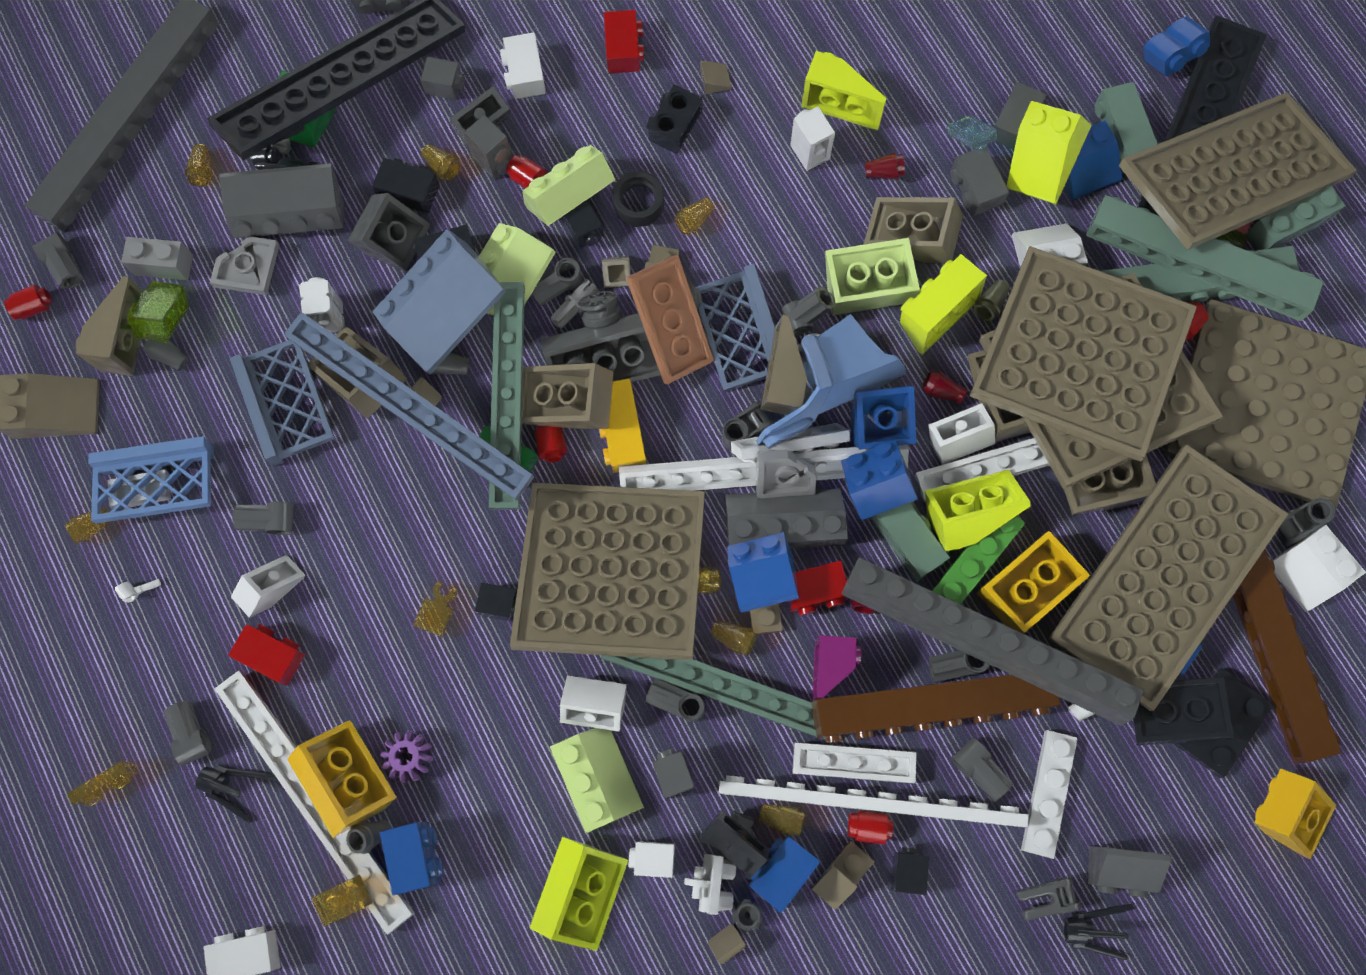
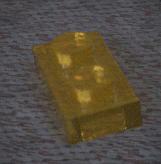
[67,761,139,807]
[310,874,373,927]

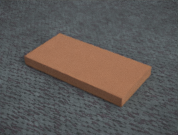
[626,255,714,384]

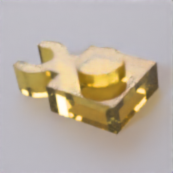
[413,581,457,637]

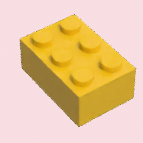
[976,531,1090,634]
[287,720,397,838]

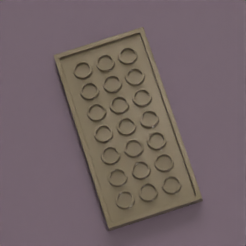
[1119,92,1357,250]
[1048,444,1288,711]

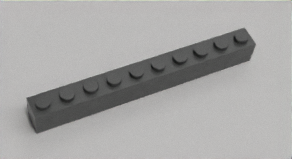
[24,0,219,232]
[841,558,1144,726]

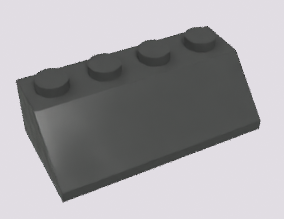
[219,163,345,238]
[540,313,660,383]
[725,488,848,549]

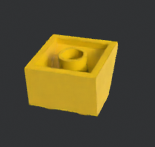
[1254,769,1336,859]

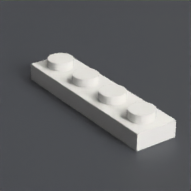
[731,423,850,462]
[1021,730,1077,859]
[792,743,916,784]

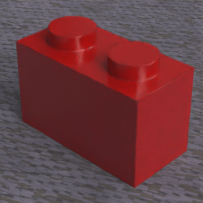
[604,10,644,74]
[788,561,848,616]
[228,623,306,686]

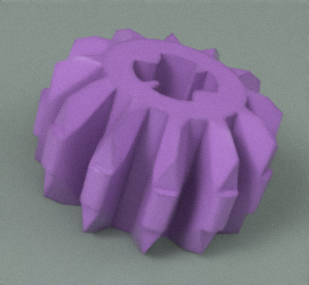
[380,730,433,783]

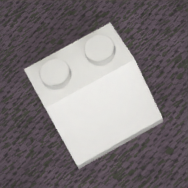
[1012,224,1088,268]
[1273,525,1366,612]

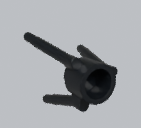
[251,126,318,169]
[195,764,278,823]
[1064,904,1134,960]

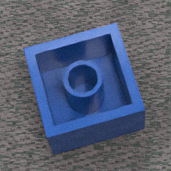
[841,439,917,520]
[380,822,444,896]

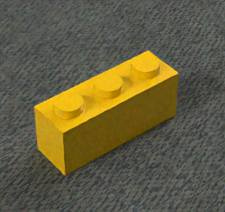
[599,378,647,473]

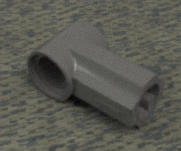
[32,232,84,289]
[532,258,583,307]
[781,287,835,336]
[232,501,295,535]
[928,650,990,683]
[645,678,706,723]
[163,700,212,766]
[951,737,1013,802]

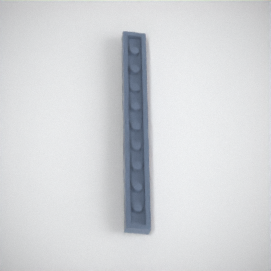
[284,312,534,501]

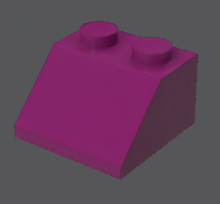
[812,635,862,702]

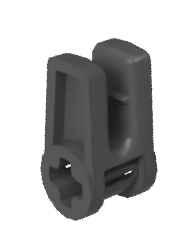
[1015,876,1082,921]

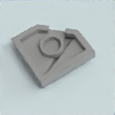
[210,236,280,295]
[756,449,817,499]

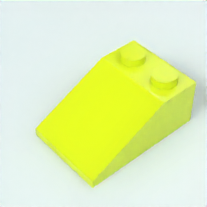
[802,51,887,131]
[1007,101,1092,204]
[924,469,1031,552]

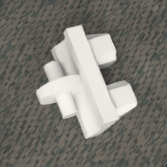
[684,854,736,915]

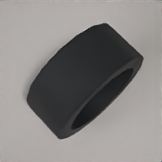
[612,171,664,227]

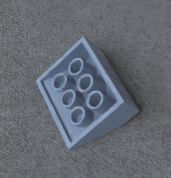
[372,229,506,374]

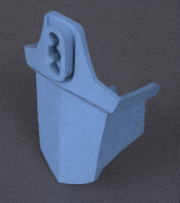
[756,314,906,449]

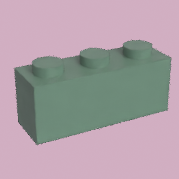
[1095,82,1157,174]
[1246,184,1346,250]
[870,501,950,582]

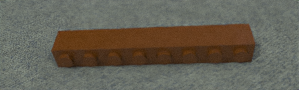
[1233,549,1341,764]
[811,675,1060,743]

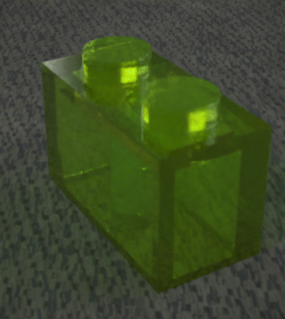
[127,280,189,342]

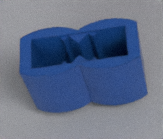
[1143,16,1210,76]

